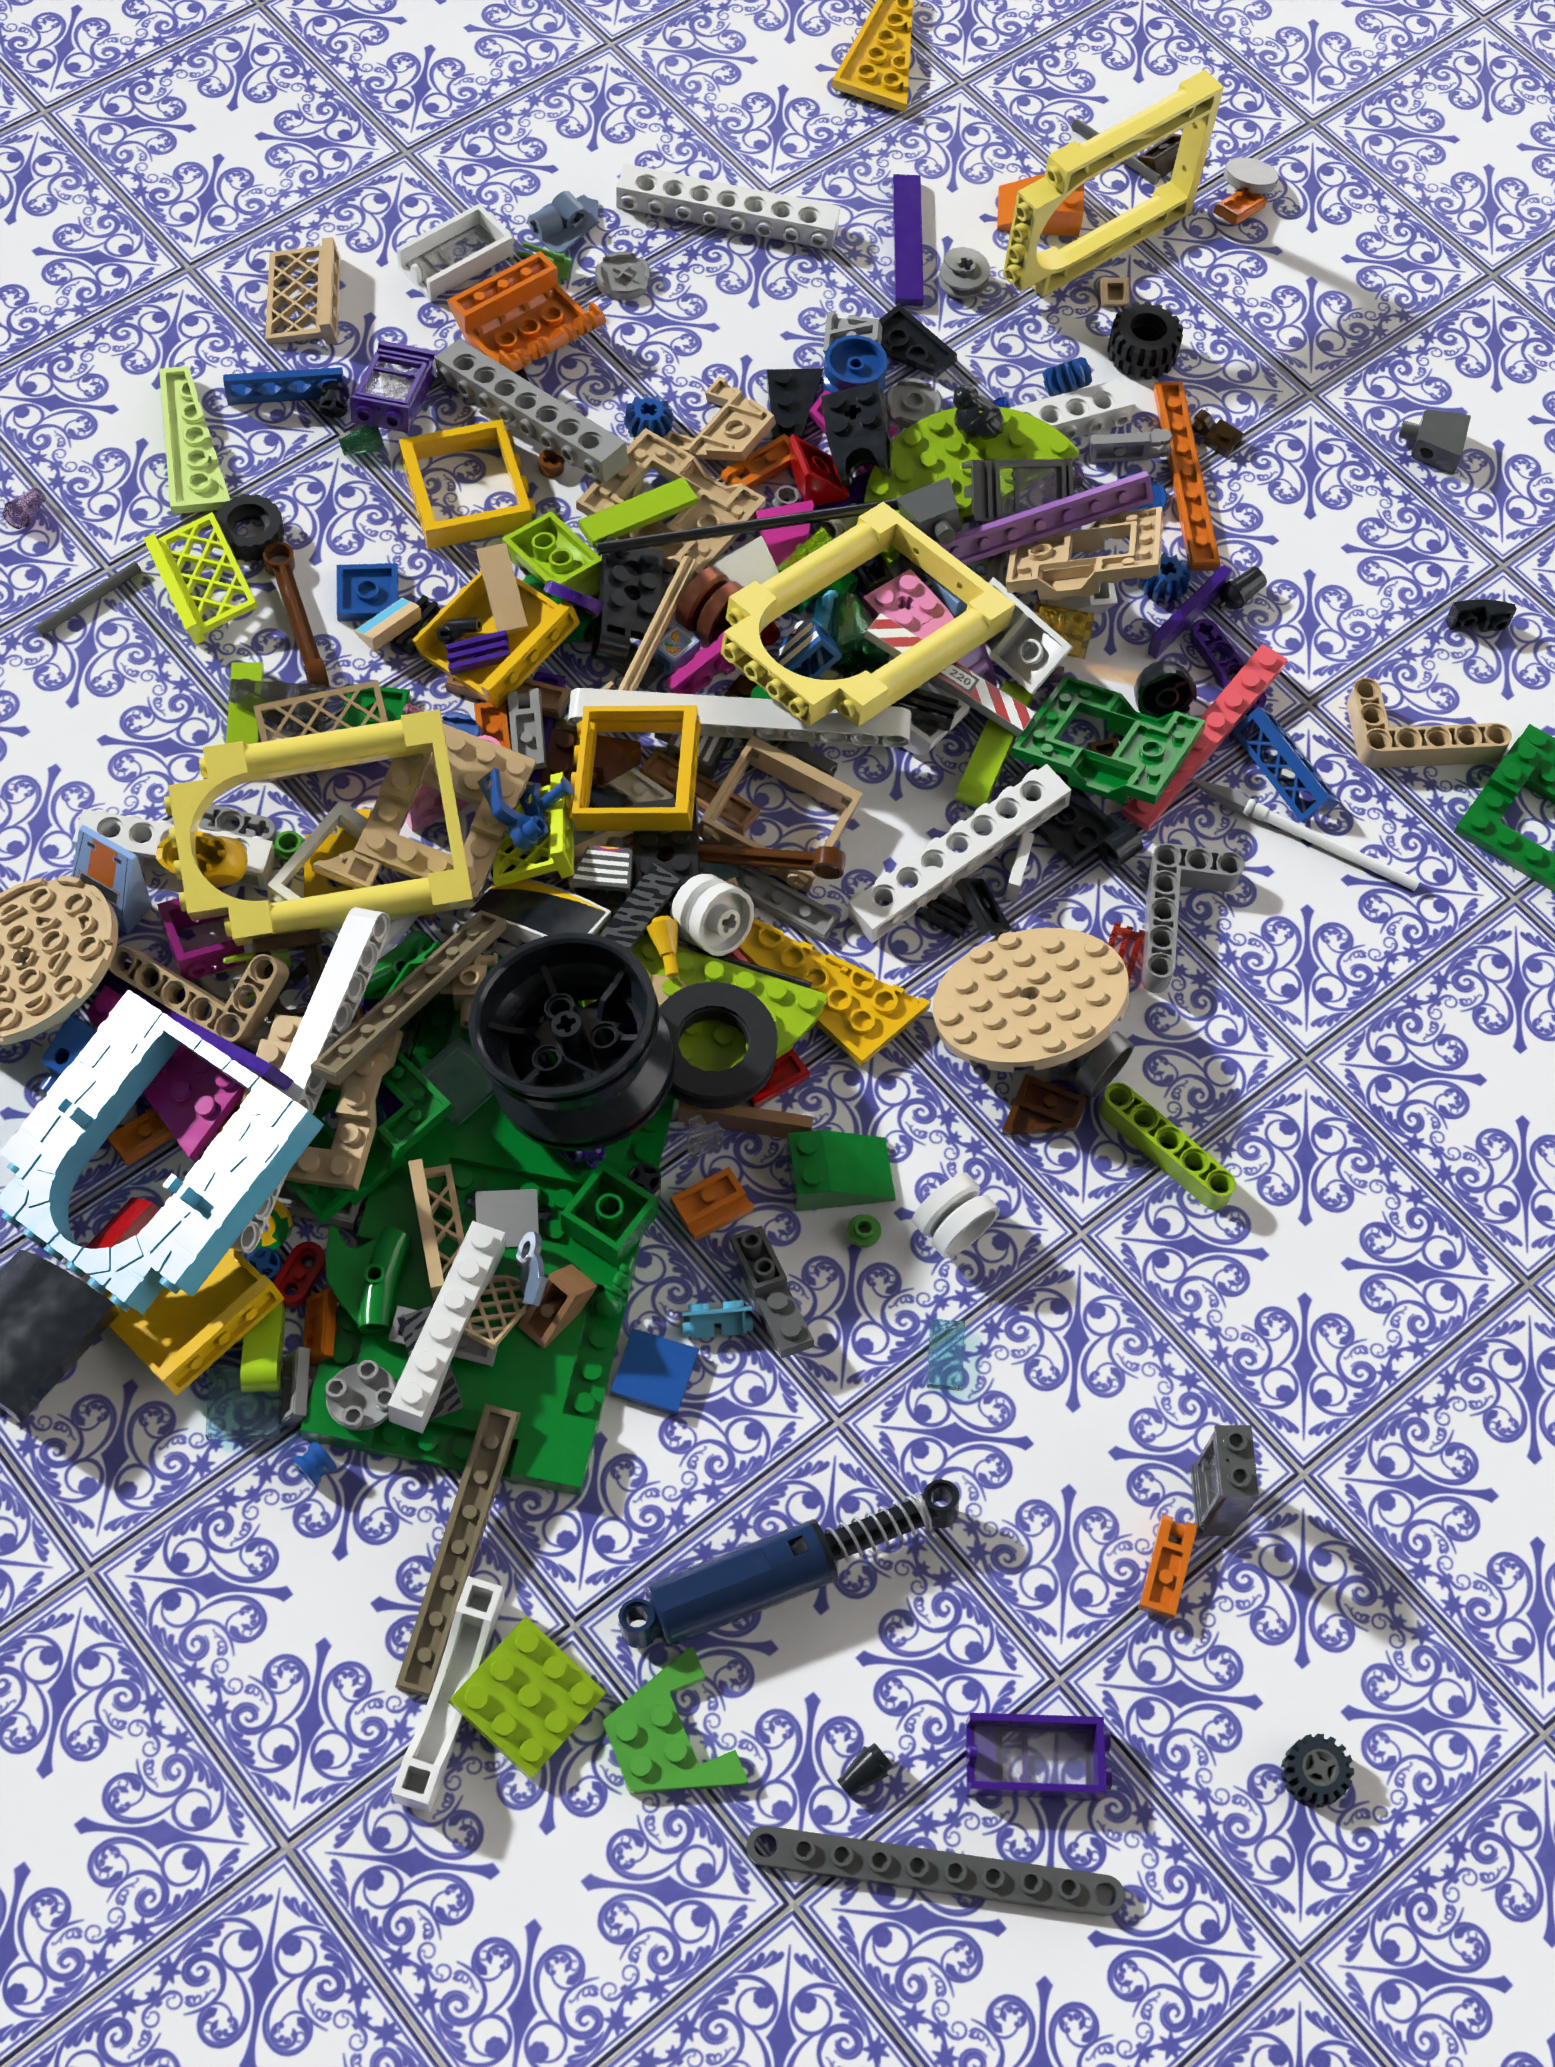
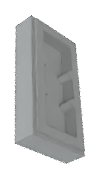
[280,1346,312,1427]

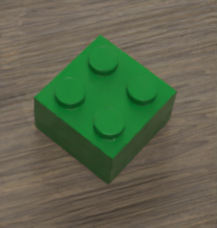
[561,1162,658,1267]

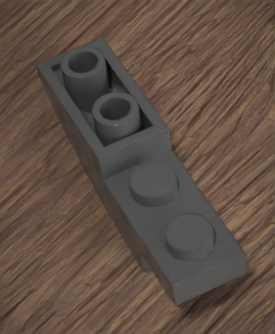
[730,1226,814,1358]

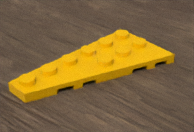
[832,0,913,113]
[737,918,931,1067]

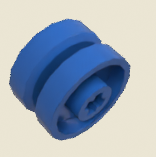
[822,335,888,394]

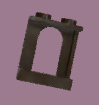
[252,929,325,1022]

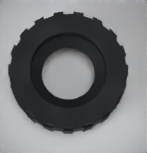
[215,494,284,562]

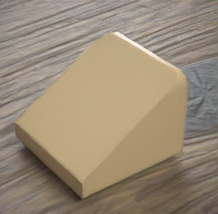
[1098,277,1130,307]

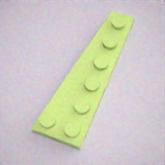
[159,366,230,514]

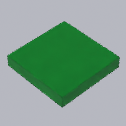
[340,684,411,729]

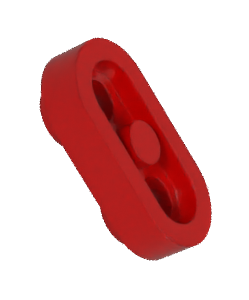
[273,1241,326,1308]

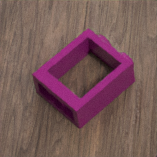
[157,887,247,980]

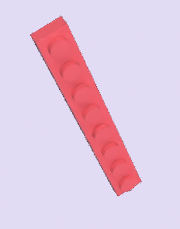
[1122,644,1288,832]

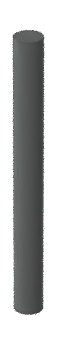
[1071,118,1161,185]
[34,561,141,637]

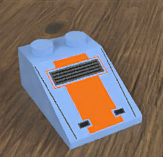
[72,825,152,934]

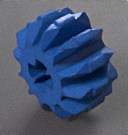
[1042,357,1092,397]
[624,394,673,438]
[1139,551,1191,604]

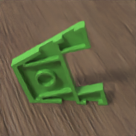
[602,1646,748,1794]

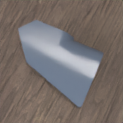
[528,191,598,254]

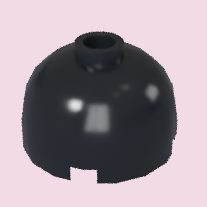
[1134,660,1197,718]

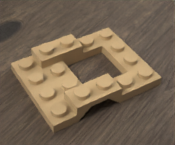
[576,428,767,578]
[1005,506,1163,601]
[354,723,536,902]
[242,1014,403,1191]

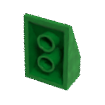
[786,1130,896,1211]

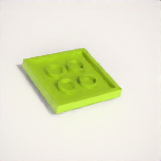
[447,1616,606,1780]

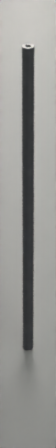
[596,498,899,555]

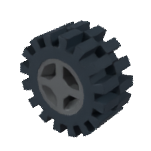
[1281,1733,1354,1808]

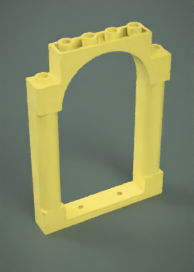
[1003,70,1224,297]
[721,502,1015,727]
[164,709,474,946]

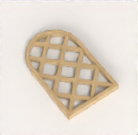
[462,1275,530,1350]

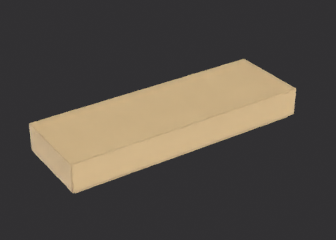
[476,543,528,635]

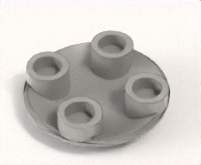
[325,1360,396,1430]

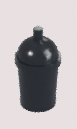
[1217,566,1267,609]

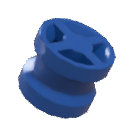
[246,1247,282,1282]
[291,1441,337,1487]

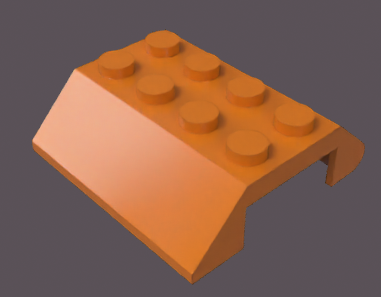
[448,251,606,373]

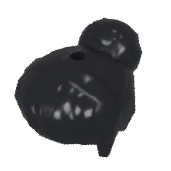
[953,385,1004,444]

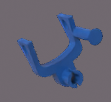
[477,768,574,851]

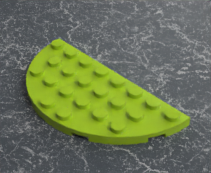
[864,407,1079,568]
[581,923,828,1071]

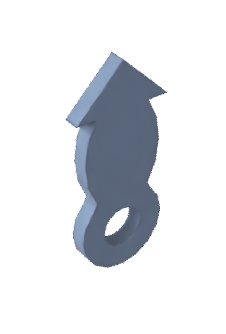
[516,1231,548,1307]

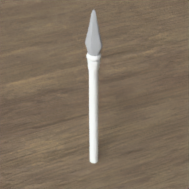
[1190,778,1420,891]

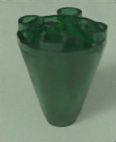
[831,593,890,679]

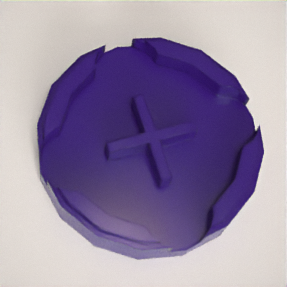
[543,580,604,614]

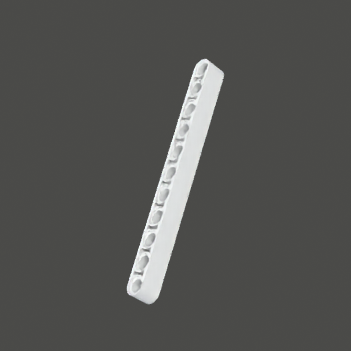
[568,688,911,747]
[230,907,391,1253]

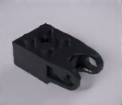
[821,381,893,488]

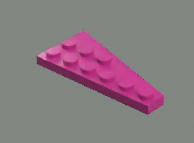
[86,985,245,1162]

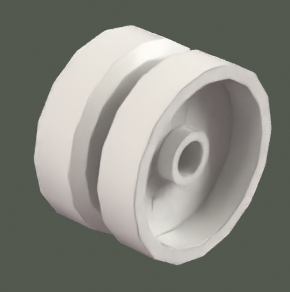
[670,874,754,956]
[912,1172,1000,1259]

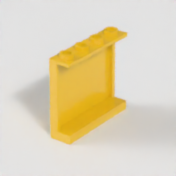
[412,570,580,709]
[102,1248,284,1397]

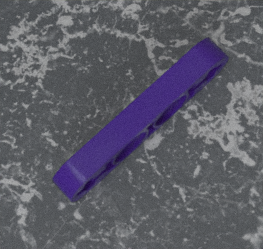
[1189,619,1267,716]

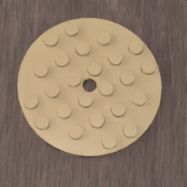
[0,875,118,1045]
[933,928,1130,1072]

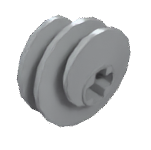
[938,247,990,299]

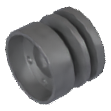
[1052,1031,1135,1099]

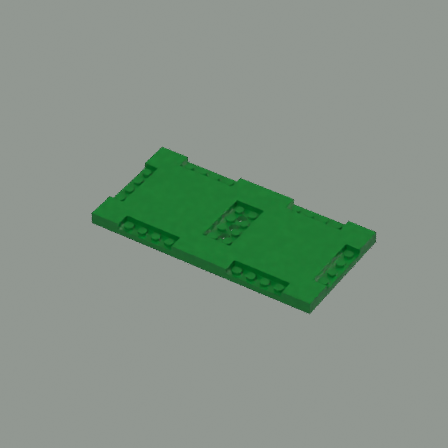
[300,941,676,1497]

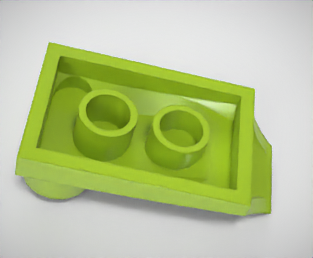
[502,511,603,606]

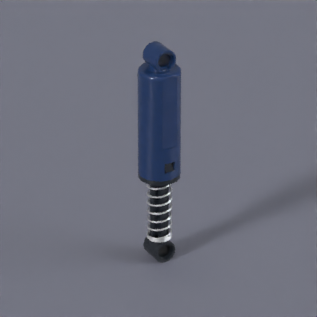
[618,1479,960,1649]

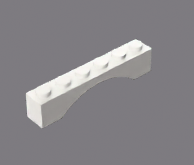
[388,1221,505,1434]
[391,1576,505,1814]

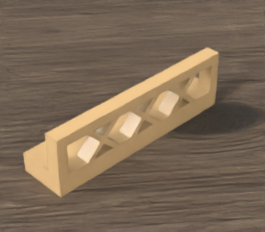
[408,1159,464,1301]

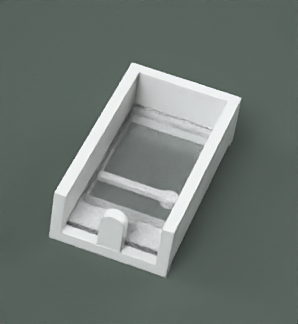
[396,203,514,303]

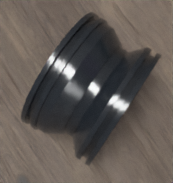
[468,932,676,1151]

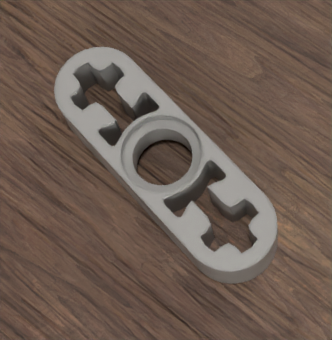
[199,804,277,843]

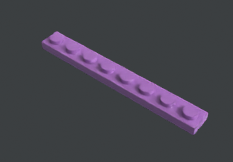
[935,471,1154,565]

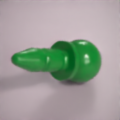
[594,1255,635,1319]

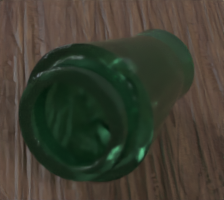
[339,425,385,456]

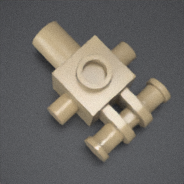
[440,953,498,1029]

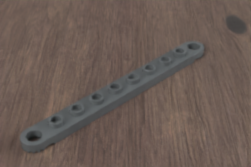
[746,1826,1125,1917]

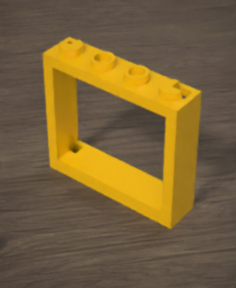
[399,419,536,550]
[568,705,701,831]

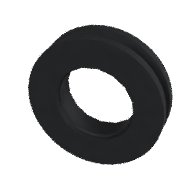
[659,982,778,1109]

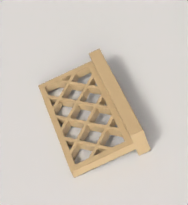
[265,237,341,345]
[253,680,388,782]

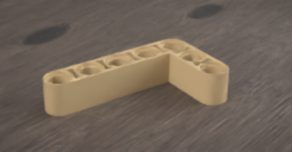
[1346,677,1512,768]
[109,946,289,1045]

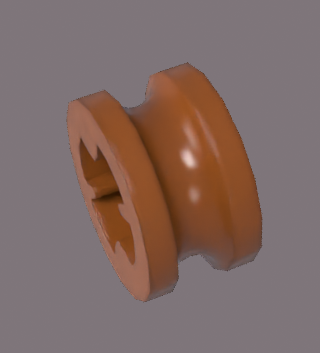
[538,449,565,478]

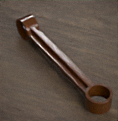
[263,542,330,693]
[658,832,846,879]

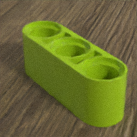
[240,1302,285,1392]

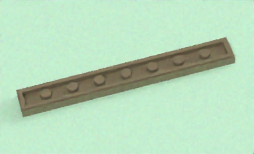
[310,910,508,1085]
[395,1403,521,1697]

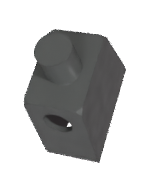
[1398,409,1471,475]
[896,477,962,545]

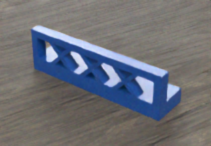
[223,367,344,405]
[1231,706,1340,823]

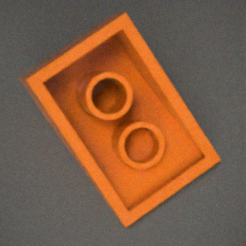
[997,174,1084,237]

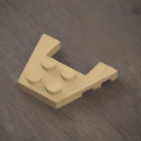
[664,376,776,461]

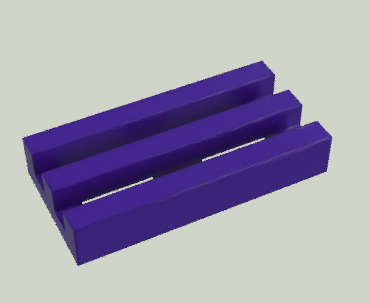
[446,630,510,675]

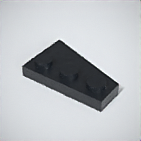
[879,304,957,378]
[766,368,824,441]

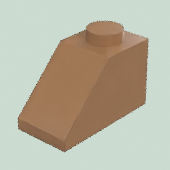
[518,1264,597,1348]

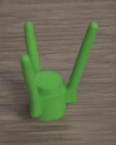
[517,242,572,285]

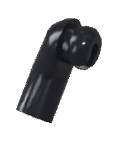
[436,617,482,645]

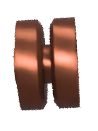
[675,567,744,645]

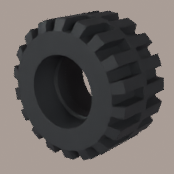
[1107,302,1183,380]

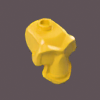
[156,831,248,888]

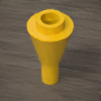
[646,916,679,978]

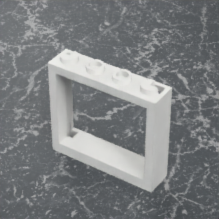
[267,800,420,958]

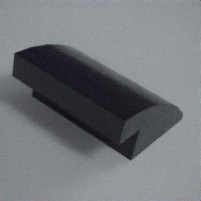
[0,1250,119,1423]

